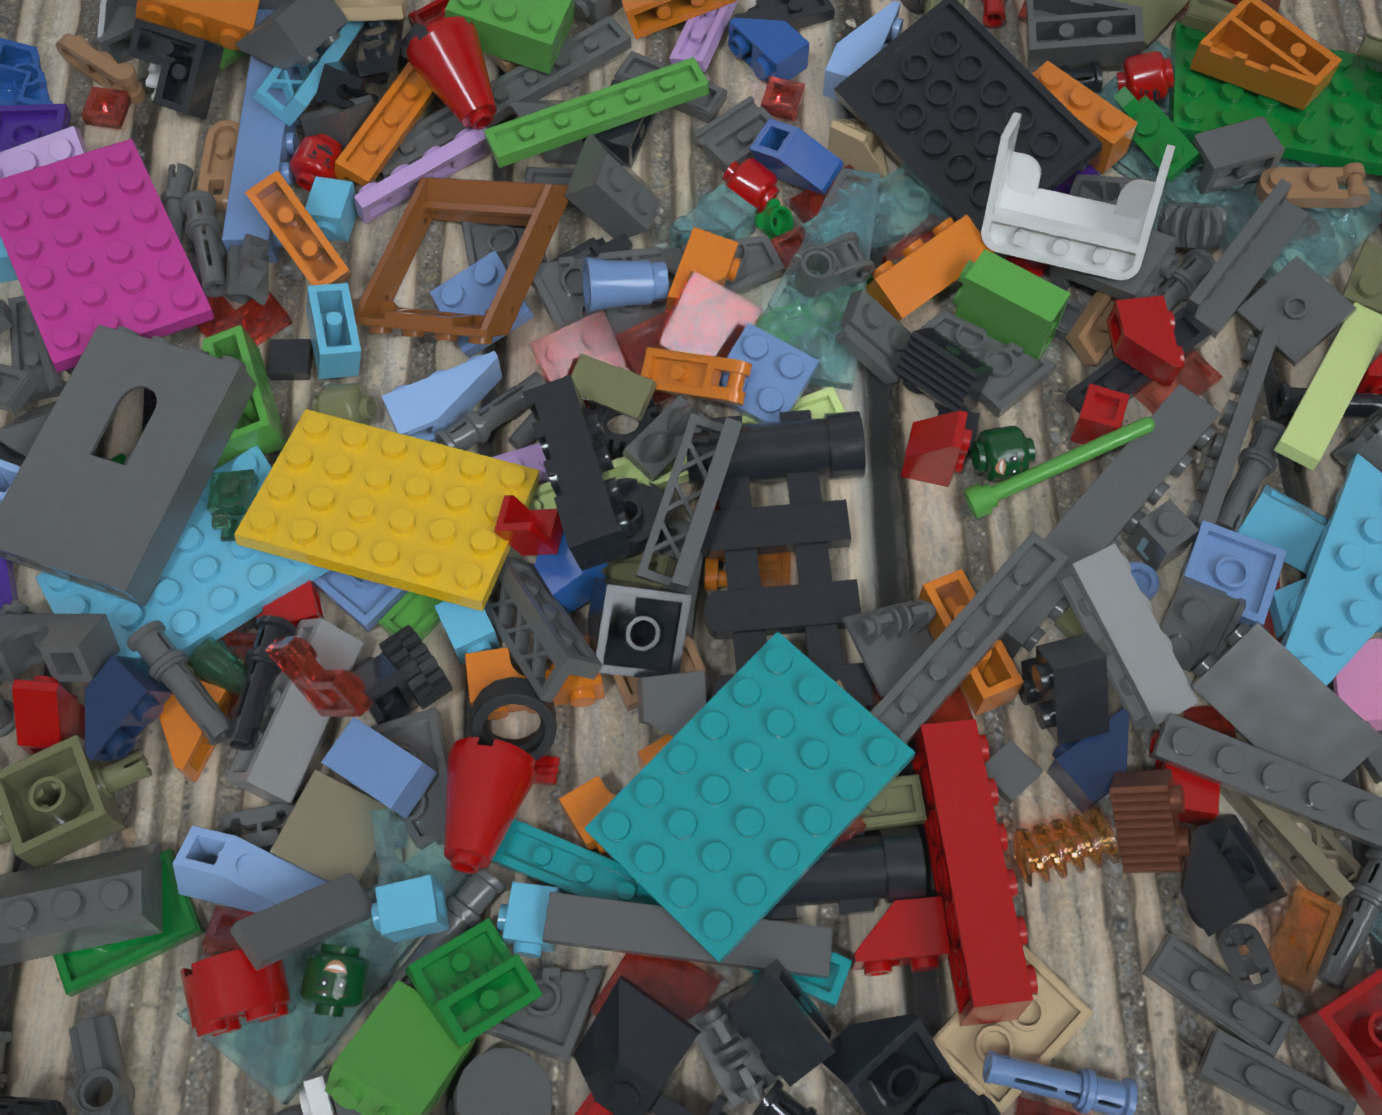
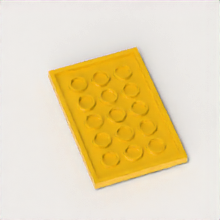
[234,409,540,612]

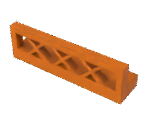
[335,62,436,186]

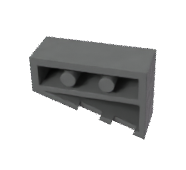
[1025,0,1144,71]

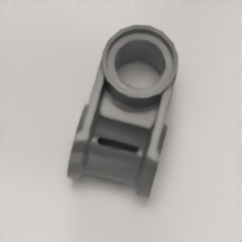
[794,232,875,298]

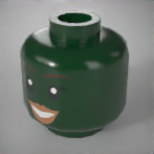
[971,425,1036,482]
[300,943,369,1017]

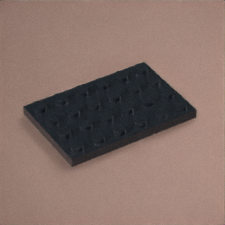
[834,0,1103,233]

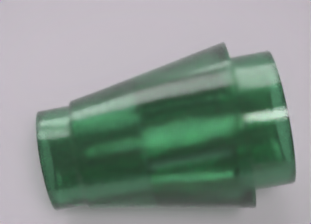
[188,637,248,696]

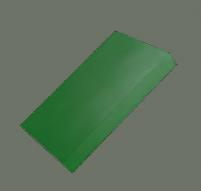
[53,848,205,997]

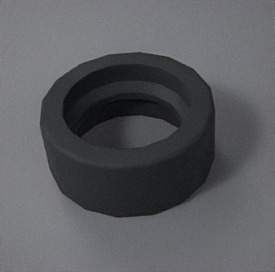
[471,677,557,761]

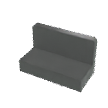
[1193,117,1285,194]

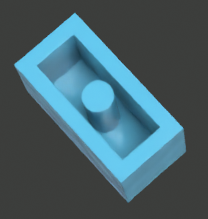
[306,283,361,380]

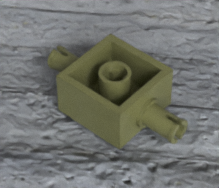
[0,735,152,867]

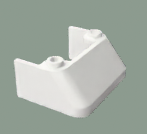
[981,112,1175,280]

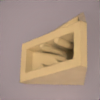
[828,118,892,192]

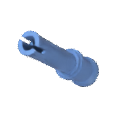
[982,1050,1138,1115]

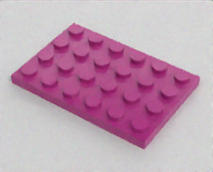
[0,138,214,373]

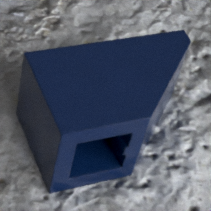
[85,655,173,761]
[1047,709,1129,814]

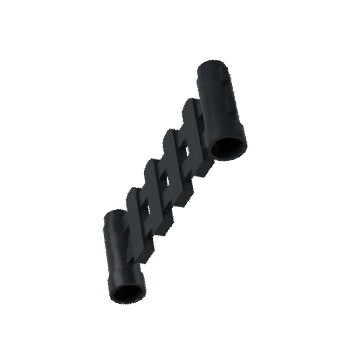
[686,410,926,921]

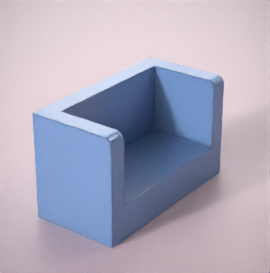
[321,717,438,818]

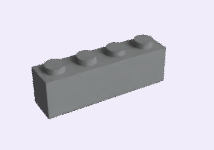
[1056,543,1199,731]
[225,618,363,804]

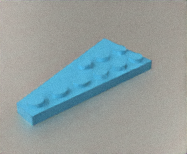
[1281,453,1382,686]

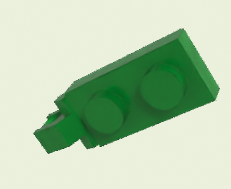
[1112,86,1201,183]

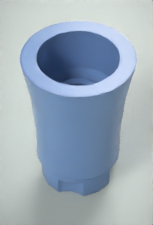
[582,257,669,313]

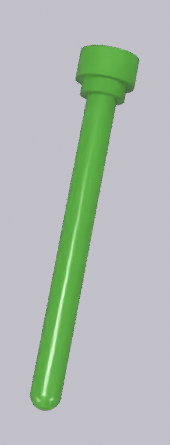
[963,417,1155,520]

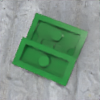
[405,918,543,1048]

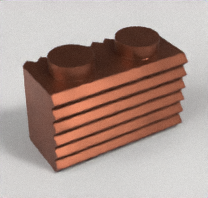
[1110,769,1191,874]

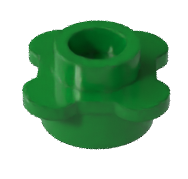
[754,199,794,245]

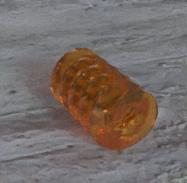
[1013,809,1120,888]

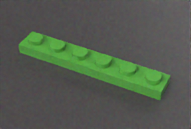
[484,57,709,168]

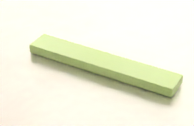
[1274,302,1382,470]

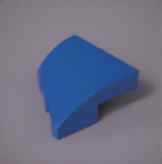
[0,38,53,106]

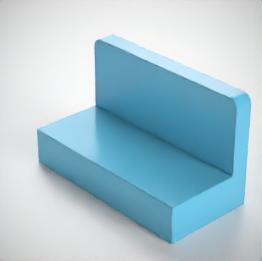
[1238,484,1330,574]

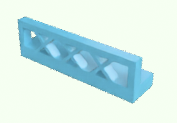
[252,21,366,127]

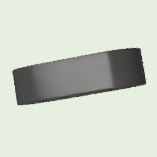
[216,803,295,852]
[1217,923,1283,1007]

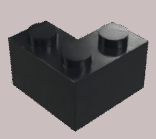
[127,18,224,120]
[1018,633,1110,745]

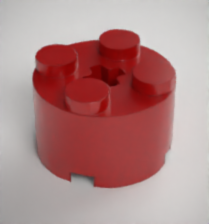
[180,949,292,1037]

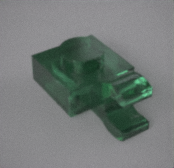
[207,469,259,542]

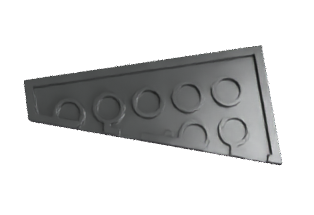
[532,235,785,366]

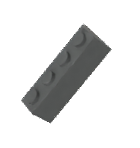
[0,843,163,966]

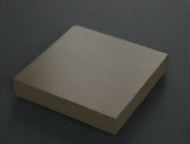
[269,770,395,883]

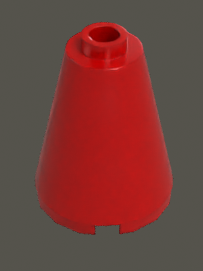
[406,16,497,130]
[444,737,538,874]

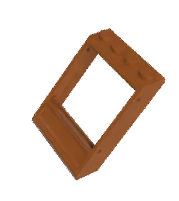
[354,178,569,344]

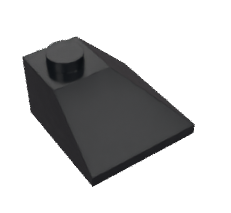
[587,576,692,678]
[1182,815,1288,937]
[573,975,702,1115]
[820,1013,958,1115]

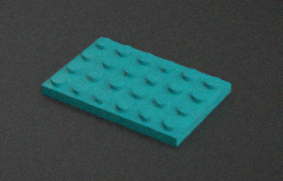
[584,631,915,964]

